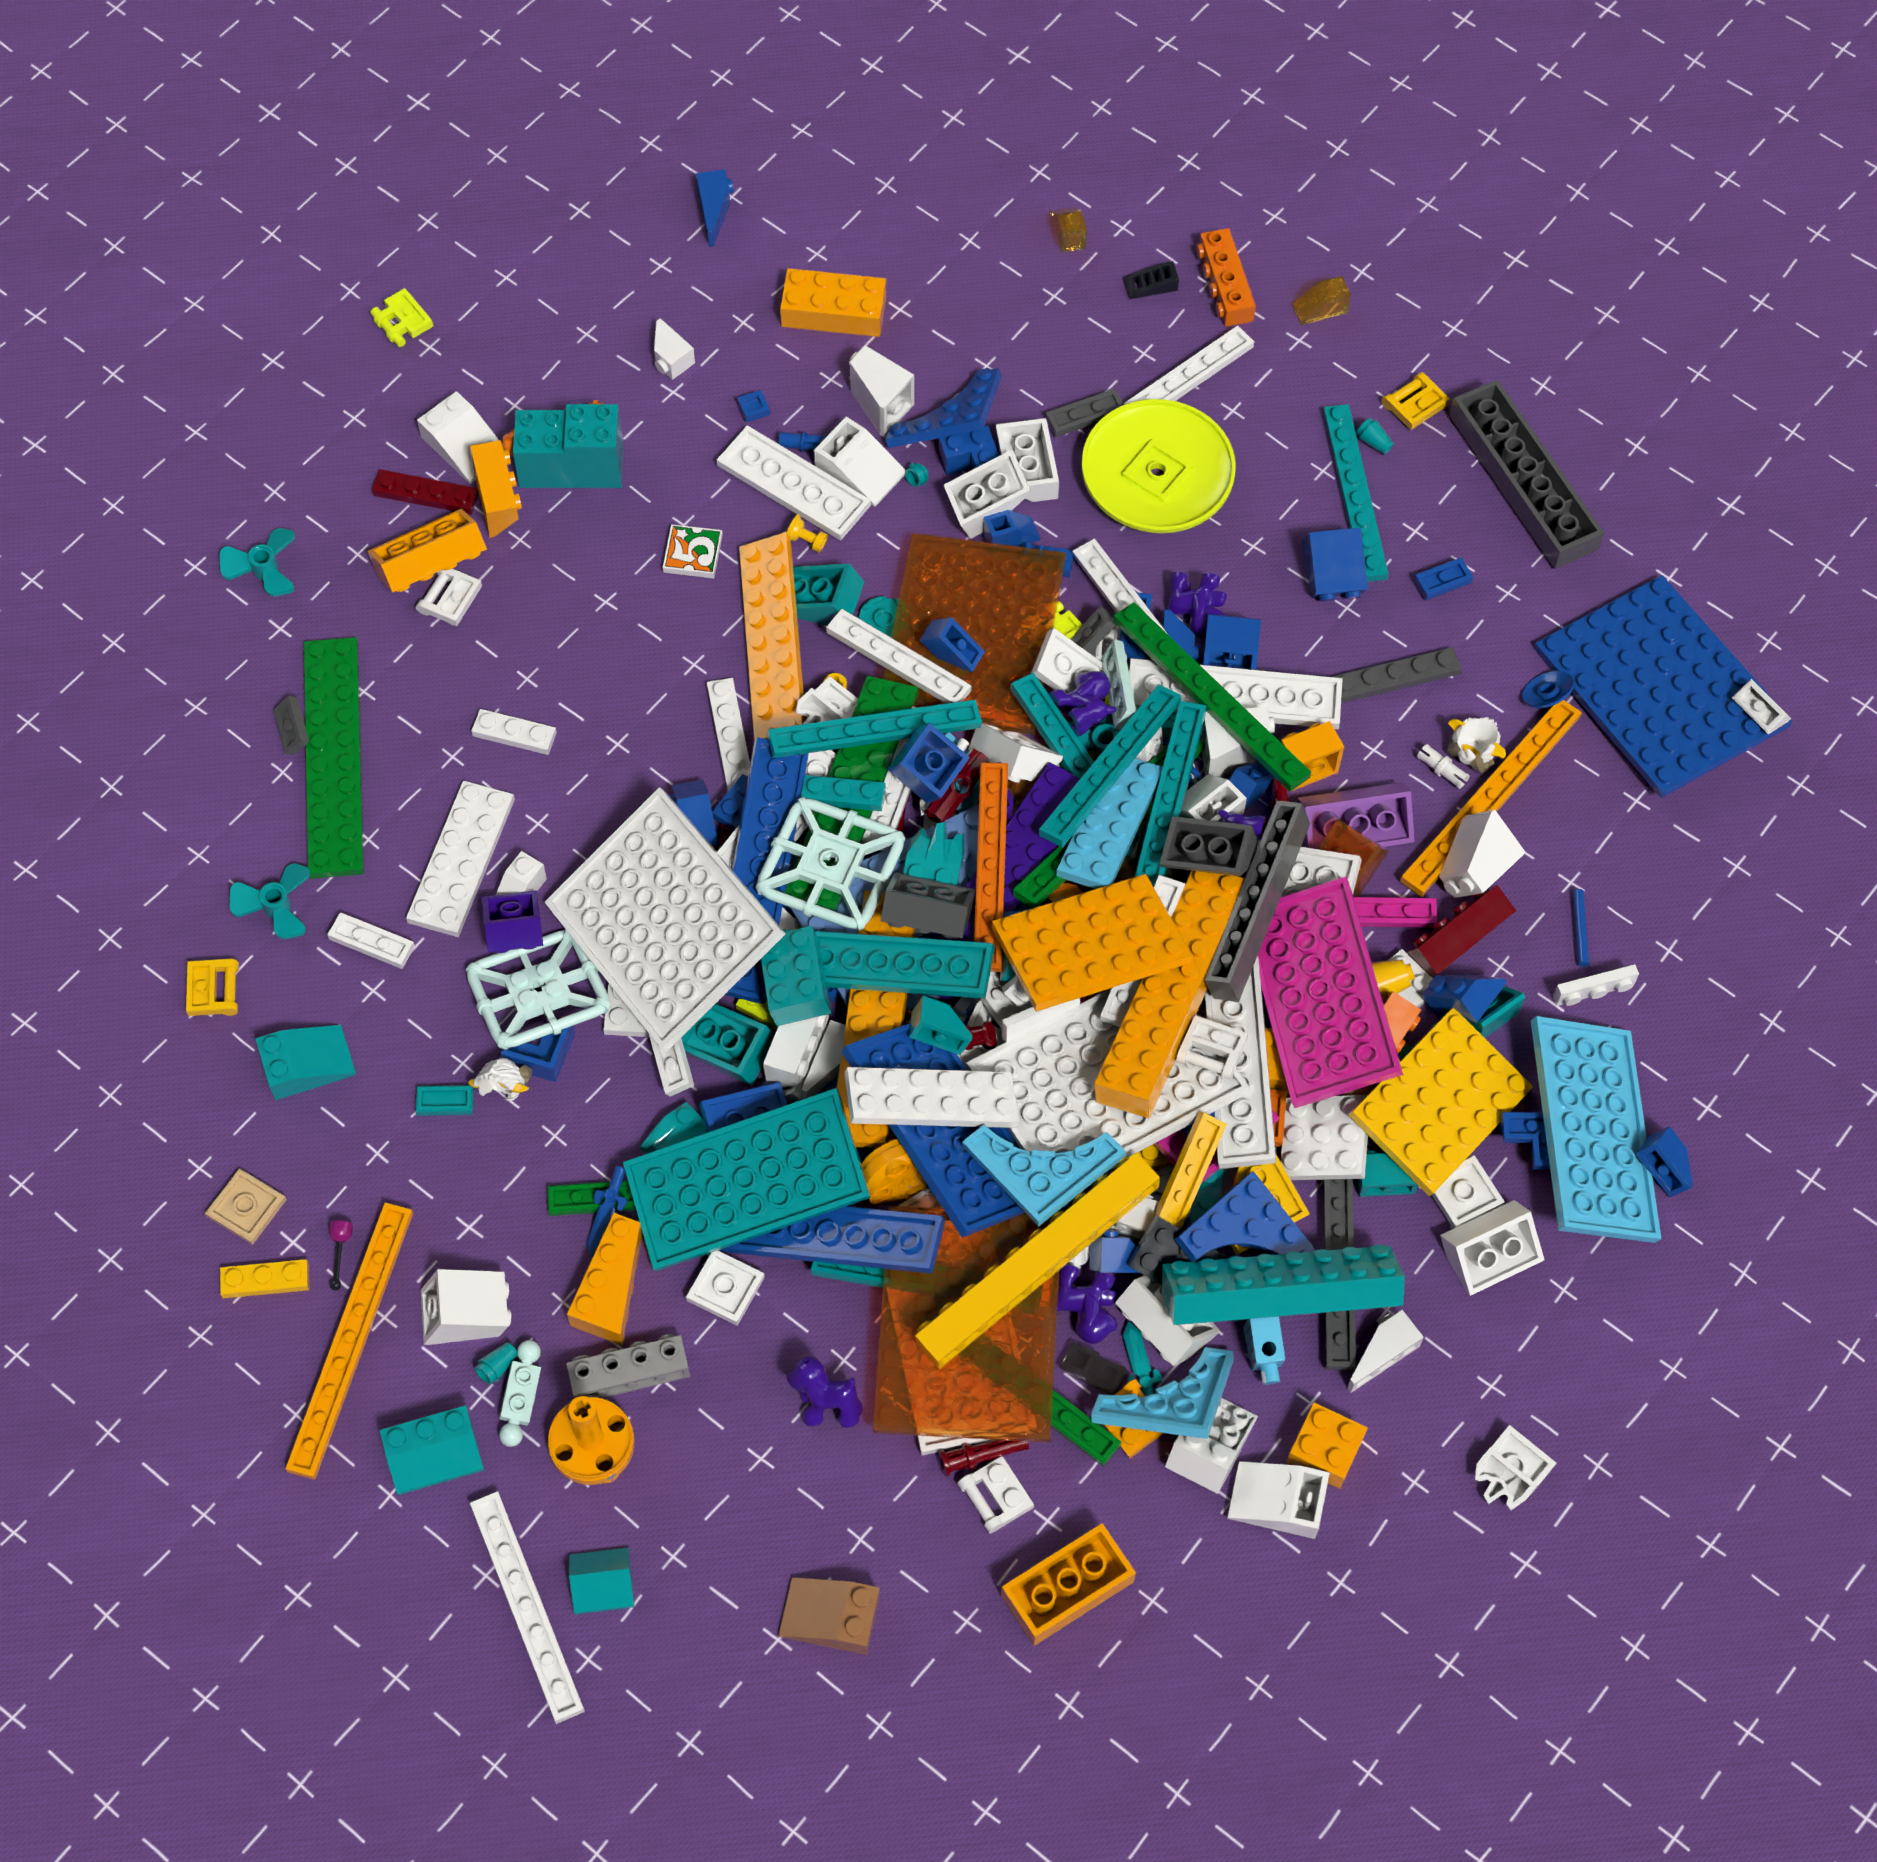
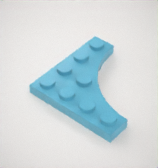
[962,1125,1126,1226]
[1091,1347,1234,1439]

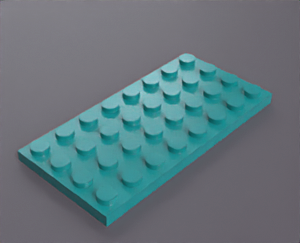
[623,1088,871,1271]

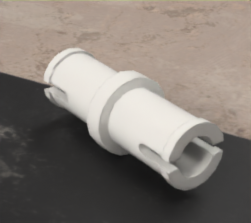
[1417,744,1470,789]

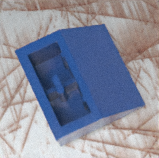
[1203,614,1261,670]

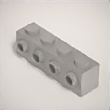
[566,1335,690,1399]

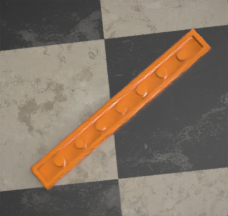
[974,763,1008,972]

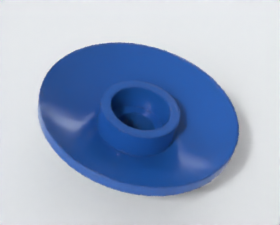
[1522,671,1574,708]

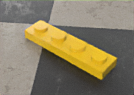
[1153,1112,1227,1229]

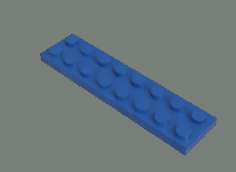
[718,1207,945,1274]

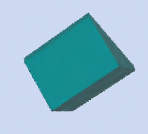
[1469,986,1525,1038]
[569,1547,635,1615]

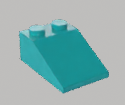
[793,564,864,626]
[681,1004,775,1086]
[255,1025,357,1101]

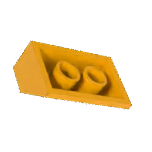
[470,440,522,538]

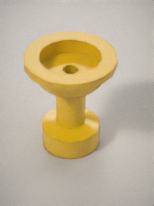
[787,514,828,553]

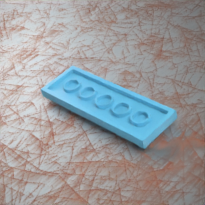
[1056,758,1163,889]

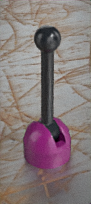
[329,1221,353,1291]

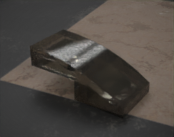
[1060,1342,1128,1395]

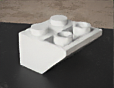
[1180,774,1247,822]

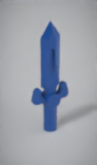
[587,1166,628,1259]

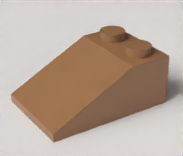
[779,1577,880,1655]

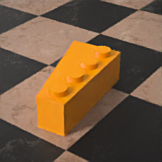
[567,1213,643,1346]

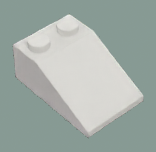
[417,391,503,484]
[944,450,1032,539]

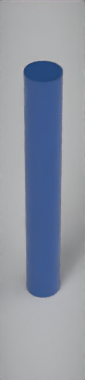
[1573,889,1589,967]

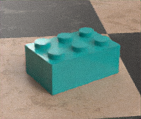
[761,926,831,1026]

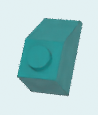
[909,996,972,1055]
[1357,1151,1418,1197]

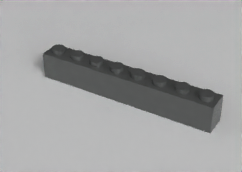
[1204,801,1310,1002]

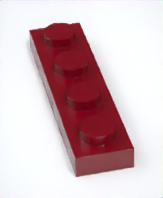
[372,469,479,515]

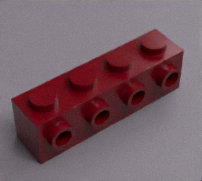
[1408,885,1516,977]

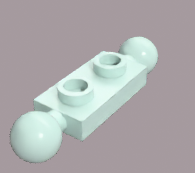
[499,1340,541,1447]

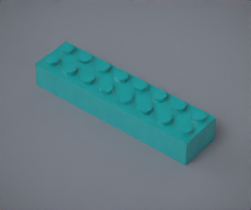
[1162,1245,1405,1325]

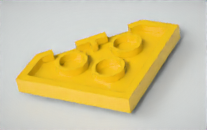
[1231,1155,1310,1255]

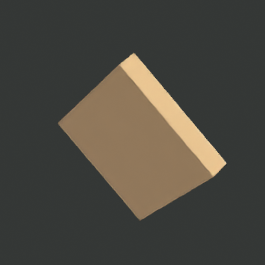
[205,1168,287,1245]

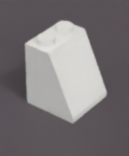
[849,345,914,438]
[1200,707,1275,778]
[1439,809,1526,898]
[420,1269,511,1345]

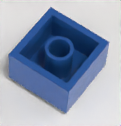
[888,722,970,804]

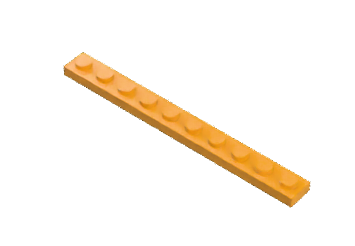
[1400,700,1582,897]
[286,1203,413,1480]

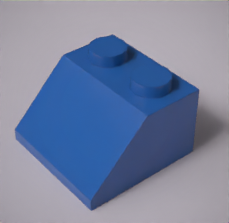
[1422,974,1507,1023]

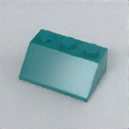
[380,1405,484,1495]

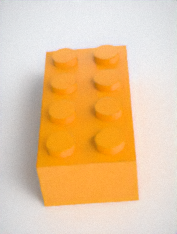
[780,268,887,337]
[367,509,487,592]
[1001,1523,1136,1646]

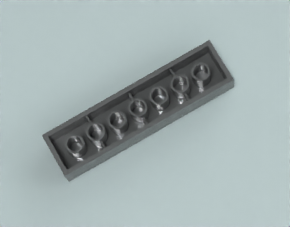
[1449,379,1604,569]

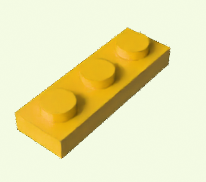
[220,1259,309,1298]

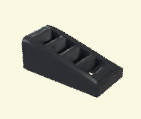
[1124,261,1179,299]

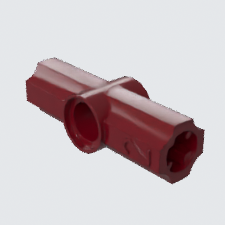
[924,749,990,823]

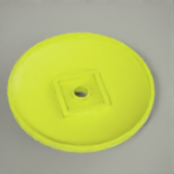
[1082,399,1236,533]

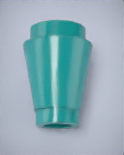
[1356,418,1394,455]
[475,1342,518,1385]

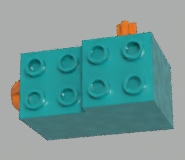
[503,400,624,488]

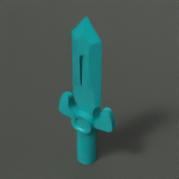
[1123,1321,1162,1396]

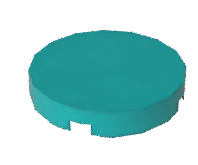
[859,596,910,642]

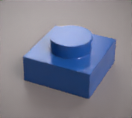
[737,390,770,423]

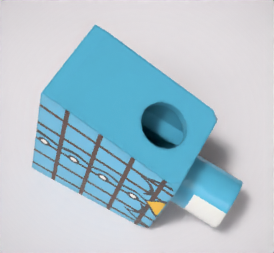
[1243,1316,1285,1385]

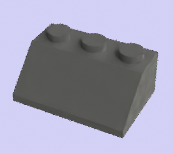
[1160,816,1258,876]
[881,872,976,939]

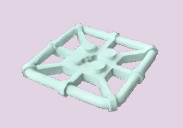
[755,797,905,931]
[466,930,611,1050]

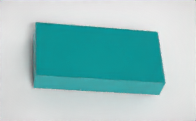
[416,1085,474,1116]

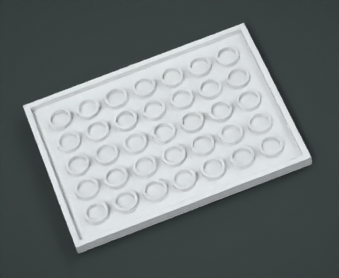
[545,787,786,1052]
[966,988,1250,1161]

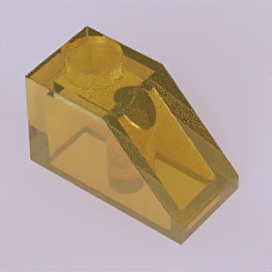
[1051,207,1087,252]
[1293,276,1351,325]

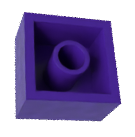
[482,890,544,953]

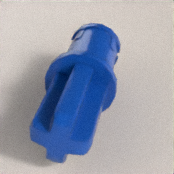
[779,431,827,452]

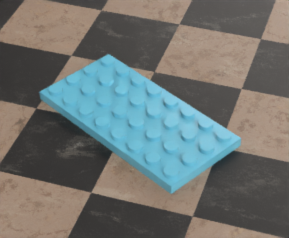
[1531,1016,1661,1243]

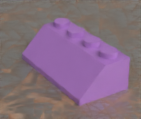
[1298,782,1415,853]

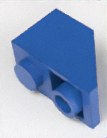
[983,510,1040,554]

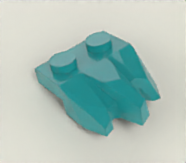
[903,822,965,885]
[639,1102,708,1153]

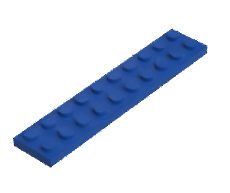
[725,737,809,1004]

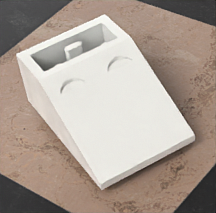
[814,416,906,507]
[1165,1398,1258,1494]
[1227,1462,1330,1539]

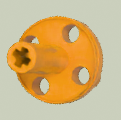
[861,1128,927,1204]
[548,1396,635,1485]

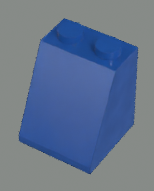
[1301,527,1368,601]

